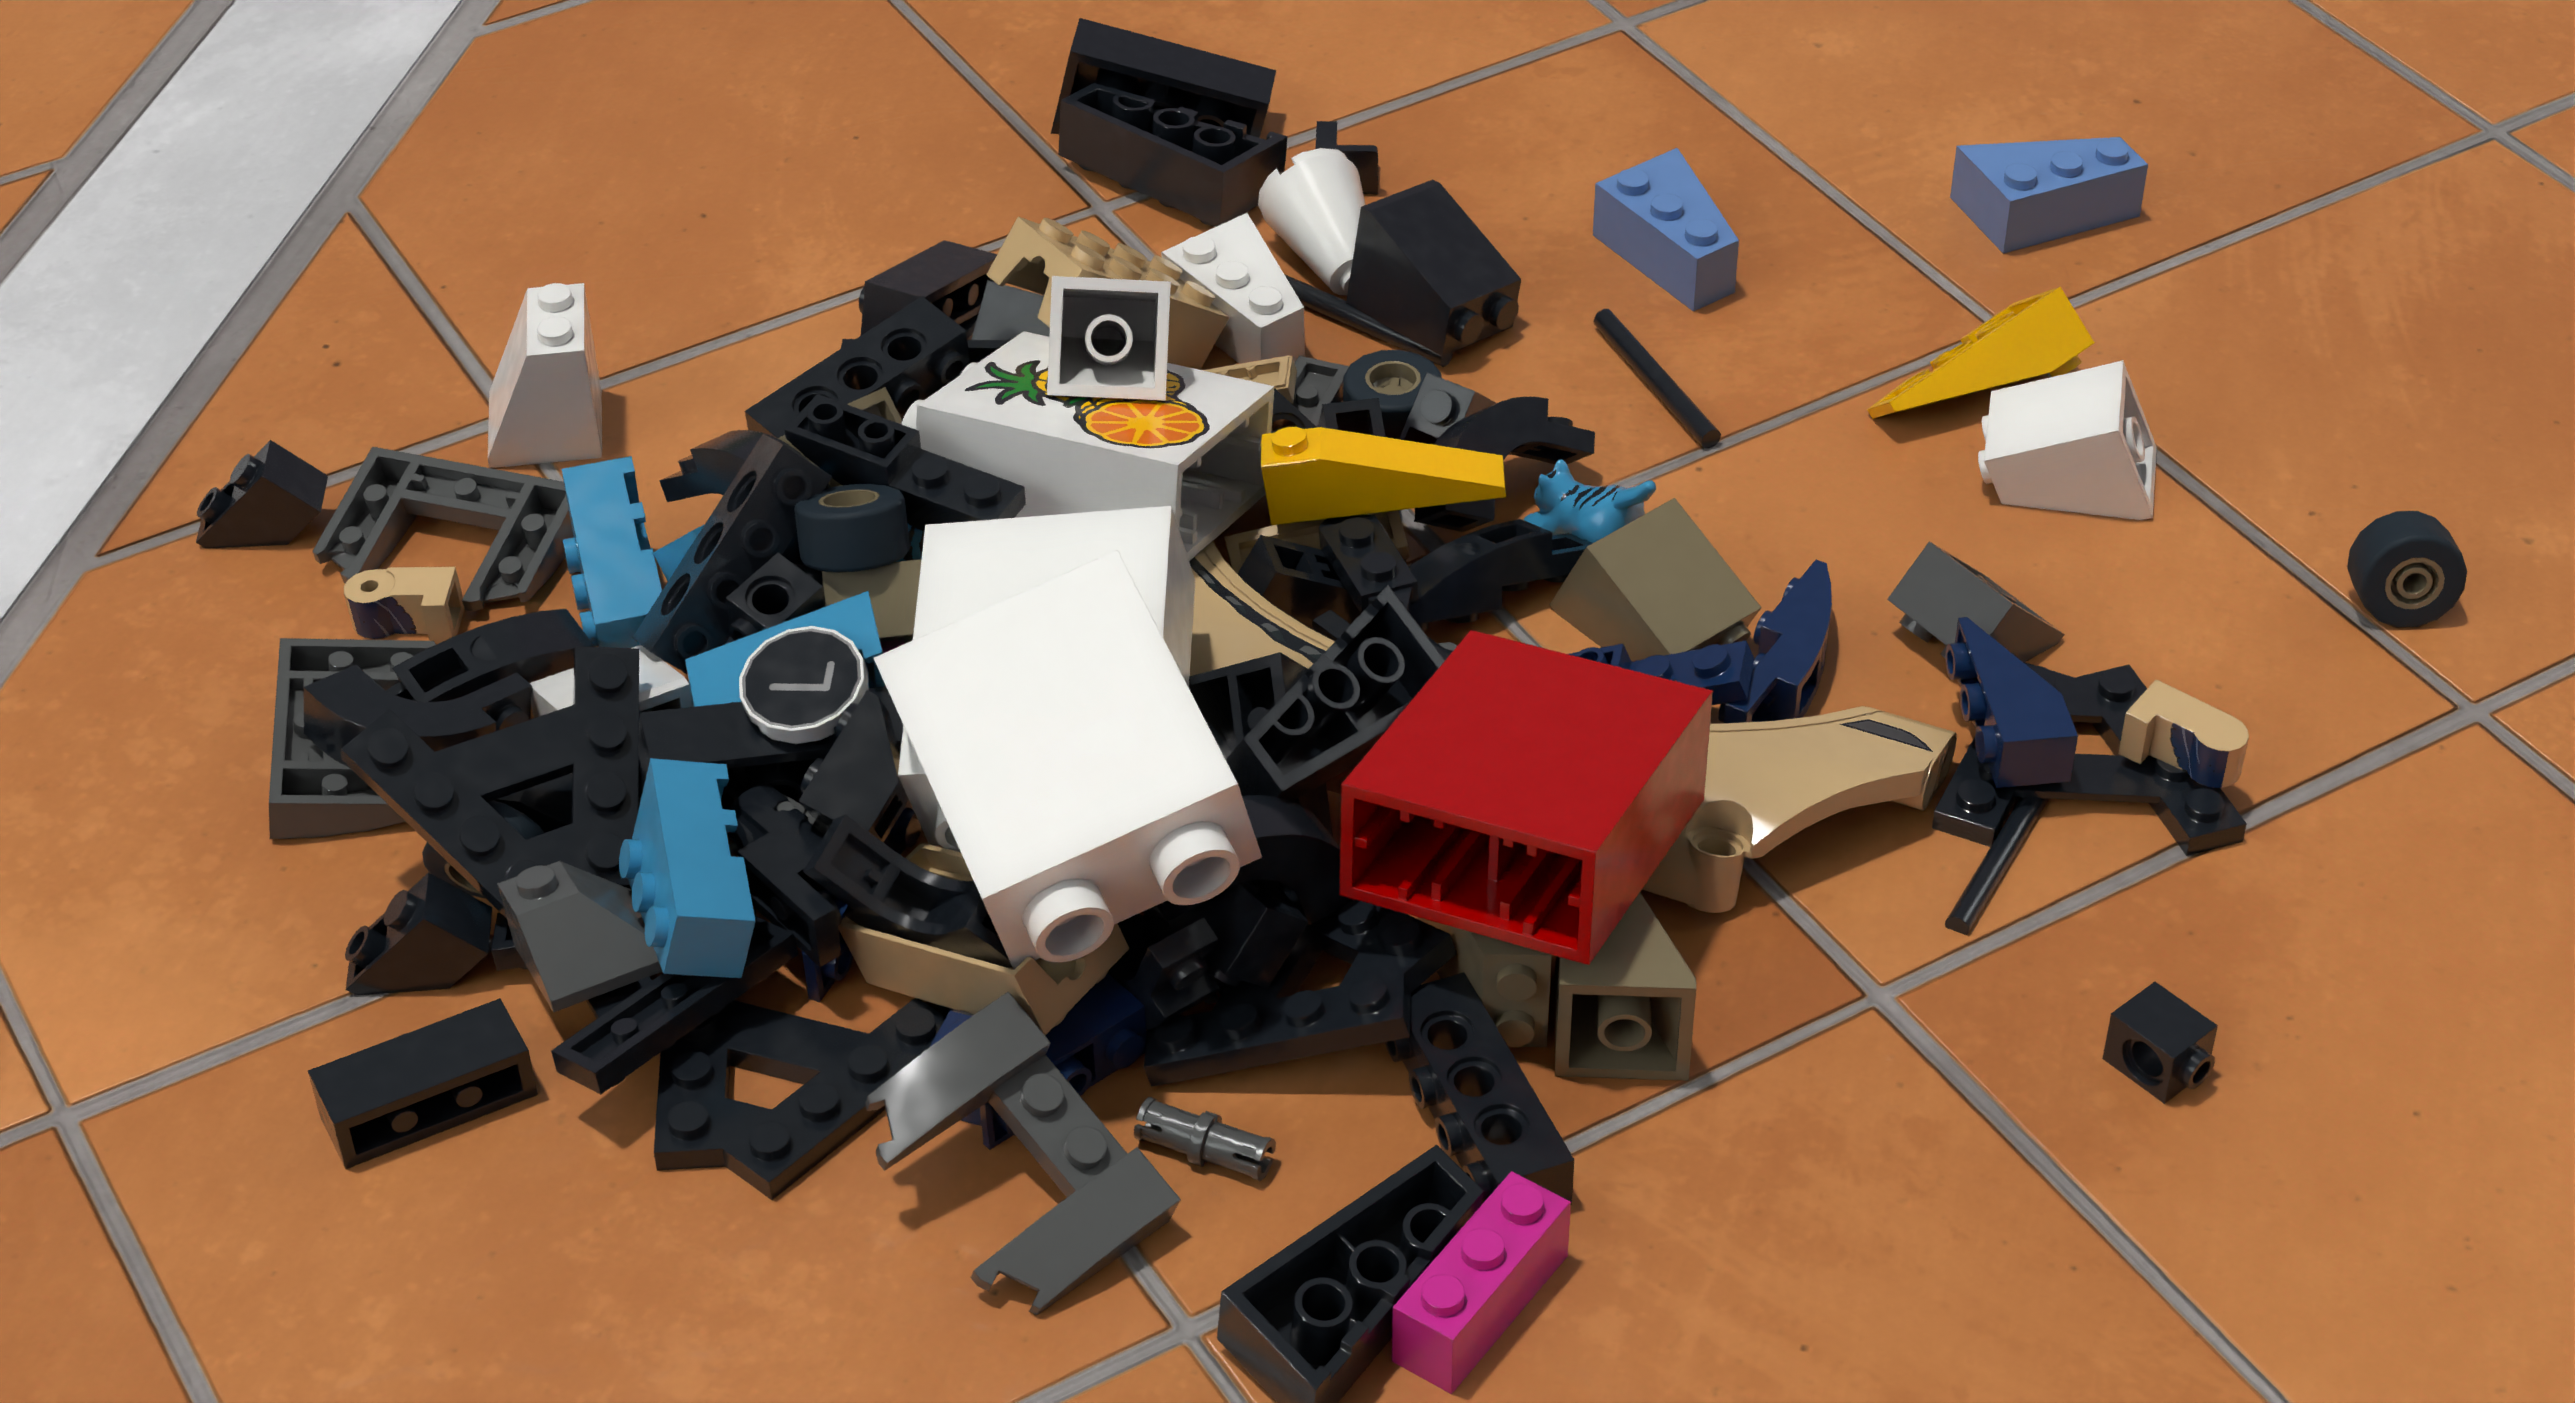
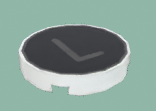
[739,626,869,744]

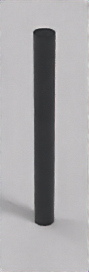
[1284,274,1453,367]
[1594,309,1721,448]
[1945,797,2049,935]

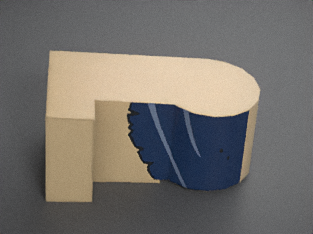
[344,567,465,644]
[2118,679,2249,788]

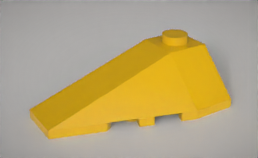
[1867,286,2095,419]
[1261,427,1506,525]

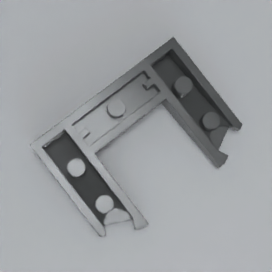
[312,447,573,611]
[269,638,437,839]
[865,992,1181,1315]

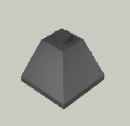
[497,861,663,1012]

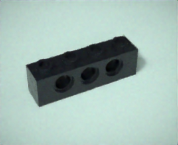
[745,296,970,438]
[632,434,832,674]
[1385,972,1574,1205]

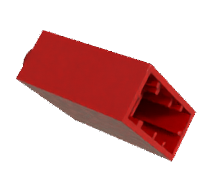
[1340,630,1713,965]

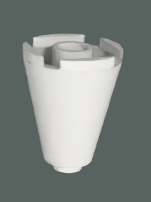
[1258,148,1366,295]

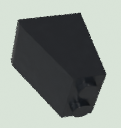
[1346,180,1521,357]

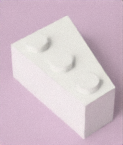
[1161,213,1305,364]

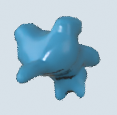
[1524,459,1656,543]

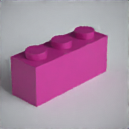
[1392,1171,1571,1394]

